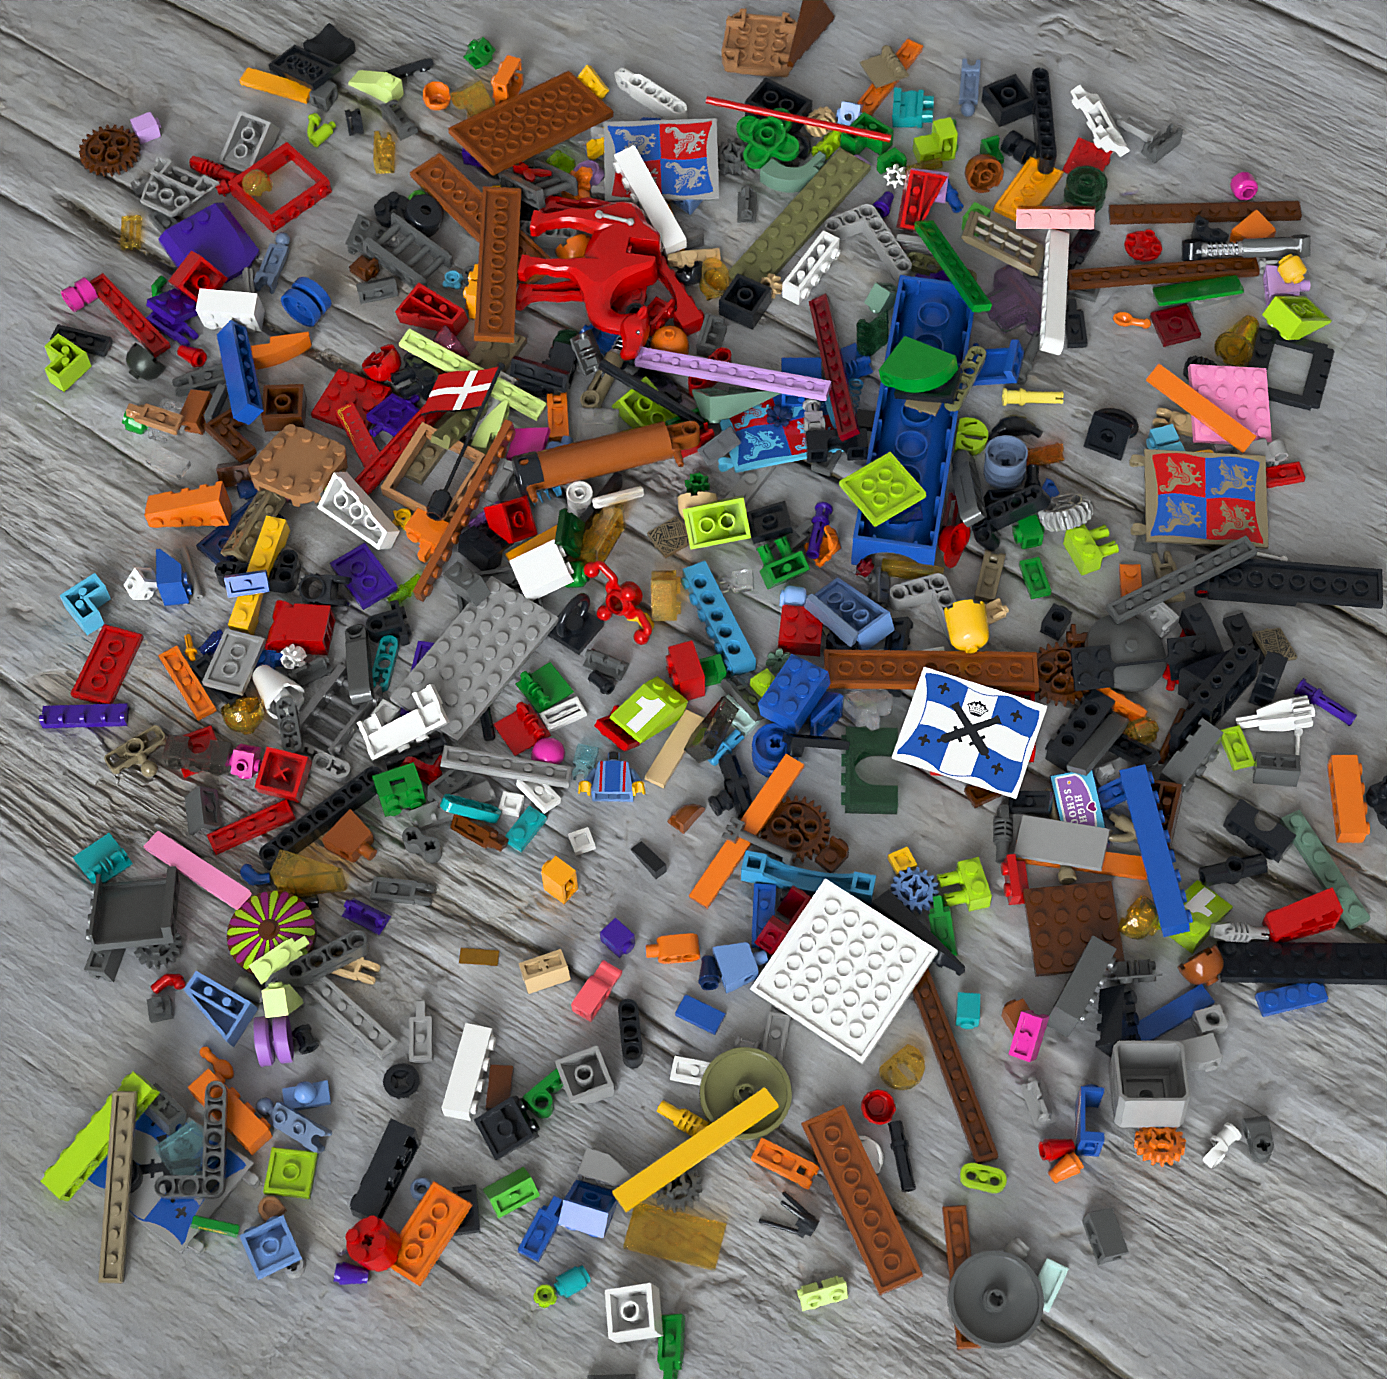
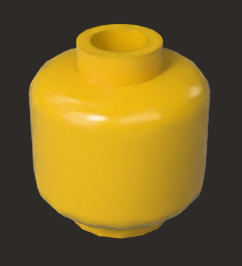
[1277,254,1307,284]

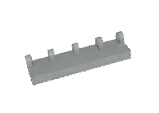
[407,780,496,831]

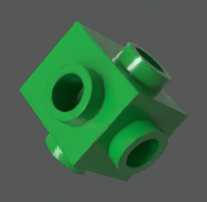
[463,37,496,70]

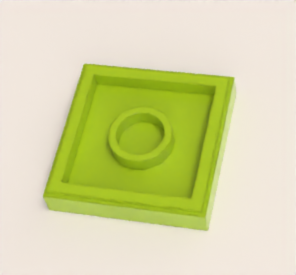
[263,1147,318,1199]

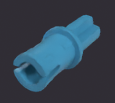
[707,729,745,766]

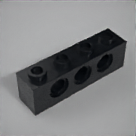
[1045,689,1116,772]

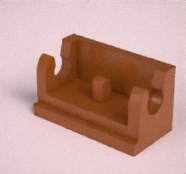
[180,390,212,435]

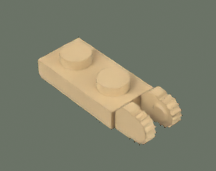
[1152,407,1193,437]
[314,951,381,985]

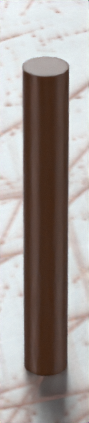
[1158,708,1186,764]

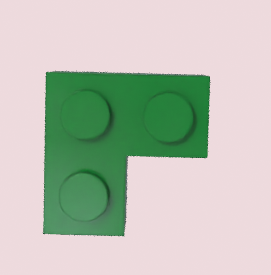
[840,112,894,155]

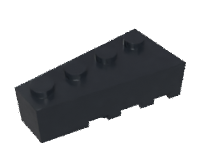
[350,1119,421,1220]

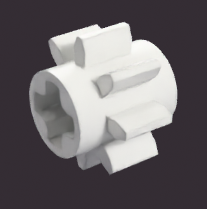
[884,164,906,189]
[280,644,307,670]

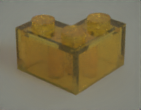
[450,80,494,118]
[651,570,681,621]

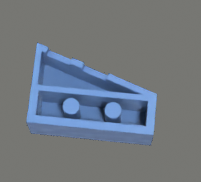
[184,971,258,1047]

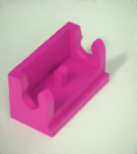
[1008,1010,1049,1062]

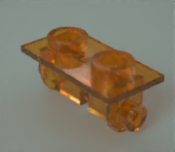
[1026,442,1065,467]

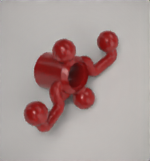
[584,561,652,645]

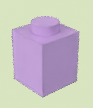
[130,112,162,145]

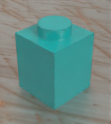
[955,992,981,1029]

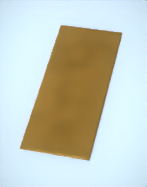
[459,948,499,966]

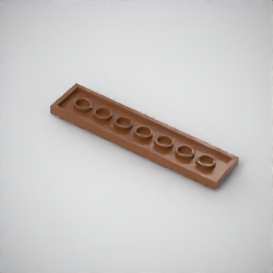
[801,1104,923,1296]

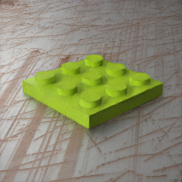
[839,452,926,527]

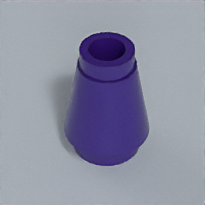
[873,191,894,218]
[333,1261,369,1285]

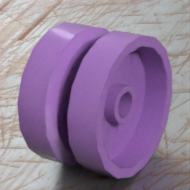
[253,1015,294,1067]

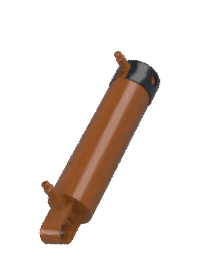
[512,421,700,503]

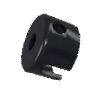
[403,194,444,238]

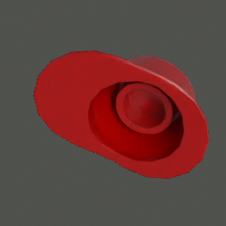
[938,522,970,568]

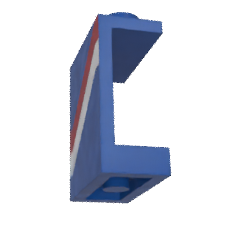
[1075,1084,1104,1157]

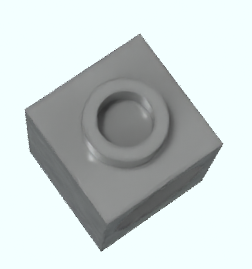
[1191,1004,1229,1036]

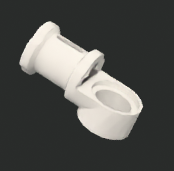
[1203,1122,1242,1169]

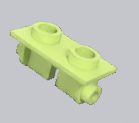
[797,1276,848,1311]

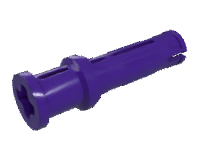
[806,502,833,559]
[1293,678,1357,726]

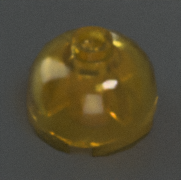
[220,696,265,735]
[1117,895,1160,940]

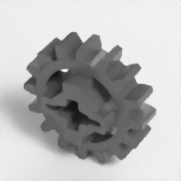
[718,138,748,175]
[134,929,183,970]
[652,1169,702,1213]

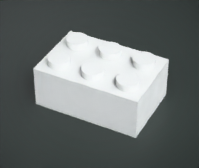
[196,289,265,333]

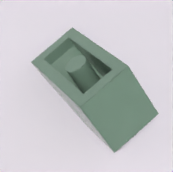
[864,283,898,314]

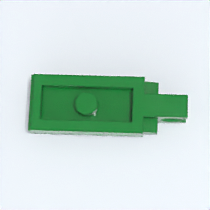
[928,895,958,956]
[657,1314,685,1379]

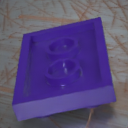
[330,543,398,610]

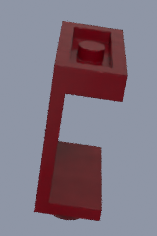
[754,885,811,956]

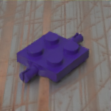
[366,393,420,437]

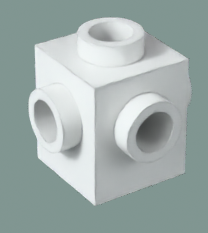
[124,567,157,600]

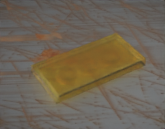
[623,1203,726,1271]

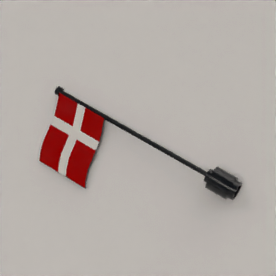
[421,362,505,521]

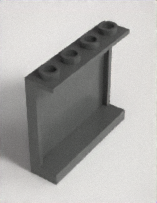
[86,866,180,951]

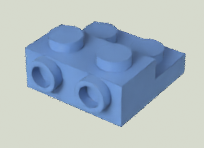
[239,1215,302,1280]

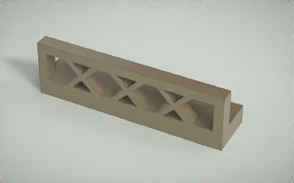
[220,489,286,563]

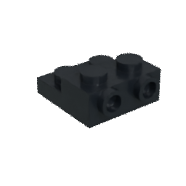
[474,1096,540,1160]

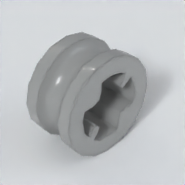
[283,1259,305,1278]

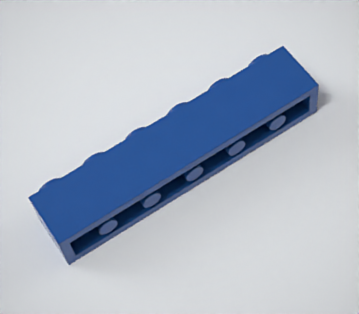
[217,320,264,425]

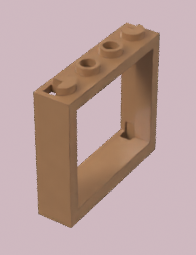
[381,422,485,523]

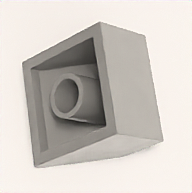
[554,1045,615,1103]

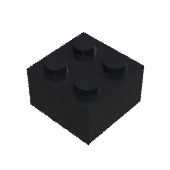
[981,74,1034,127]
[719,273,772,330]

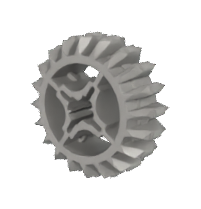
[1038,491,1094,532]

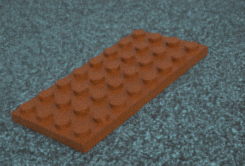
[449,71,614,176]

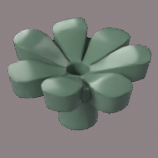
[766,648,791,673]

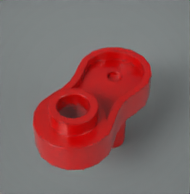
[400,755,443,785]

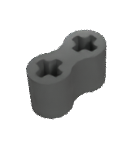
[402,827,442,864]

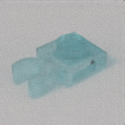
[572,743,599,780]

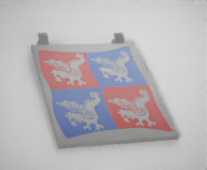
[591,118,719,202]

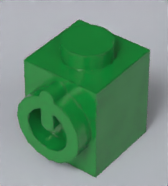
[1012,514,1044,550]

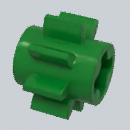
[685,472,710,496]

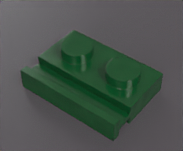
[554,508,585,559]

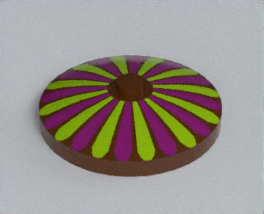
[227,891,317,975]

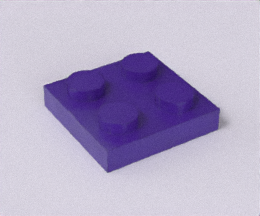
[146,288,198,325]

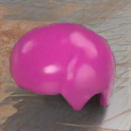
[531,738,565,765]

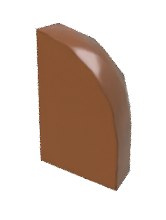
[667,804,705,834]

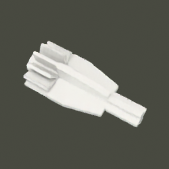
[1235,695,1315,731]

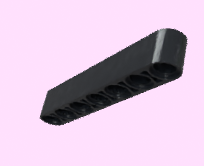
[1030,68,1057,174]
[259,766,383,871]

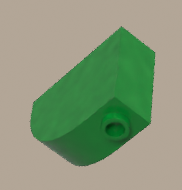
[879,336,958,393]

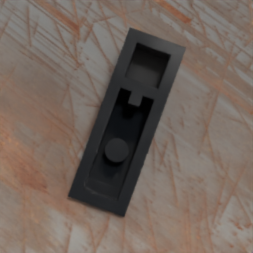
[1178,602,1224,658]

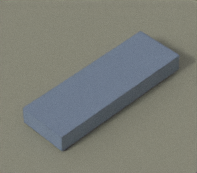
[804,593,859,647]

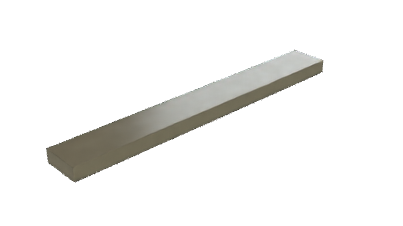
[98,1091,138,1283]

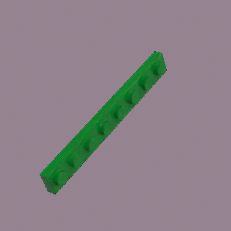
[914,220,992,313]

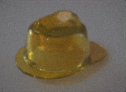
[699,257,729,301]

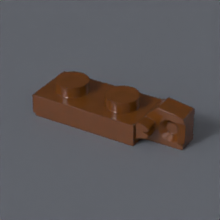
[450,814,509,852]

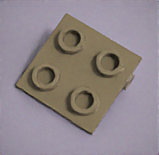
[860,45,909,88]

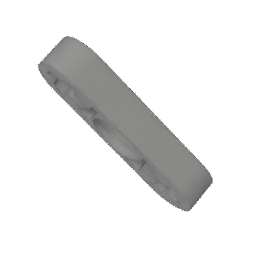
[302,744,352,783]

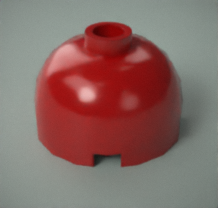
[362,344,402,382]

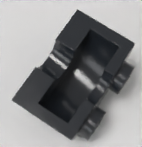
[1191,215,1229,244]

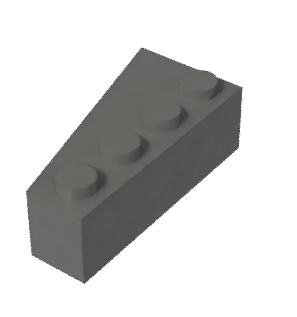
[1047,936,1116,1037]

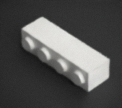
[442,1023,496,1121]

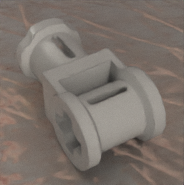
[803,398,825,435]

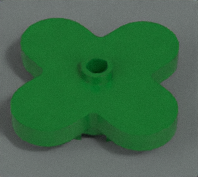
[736,108,800,169]

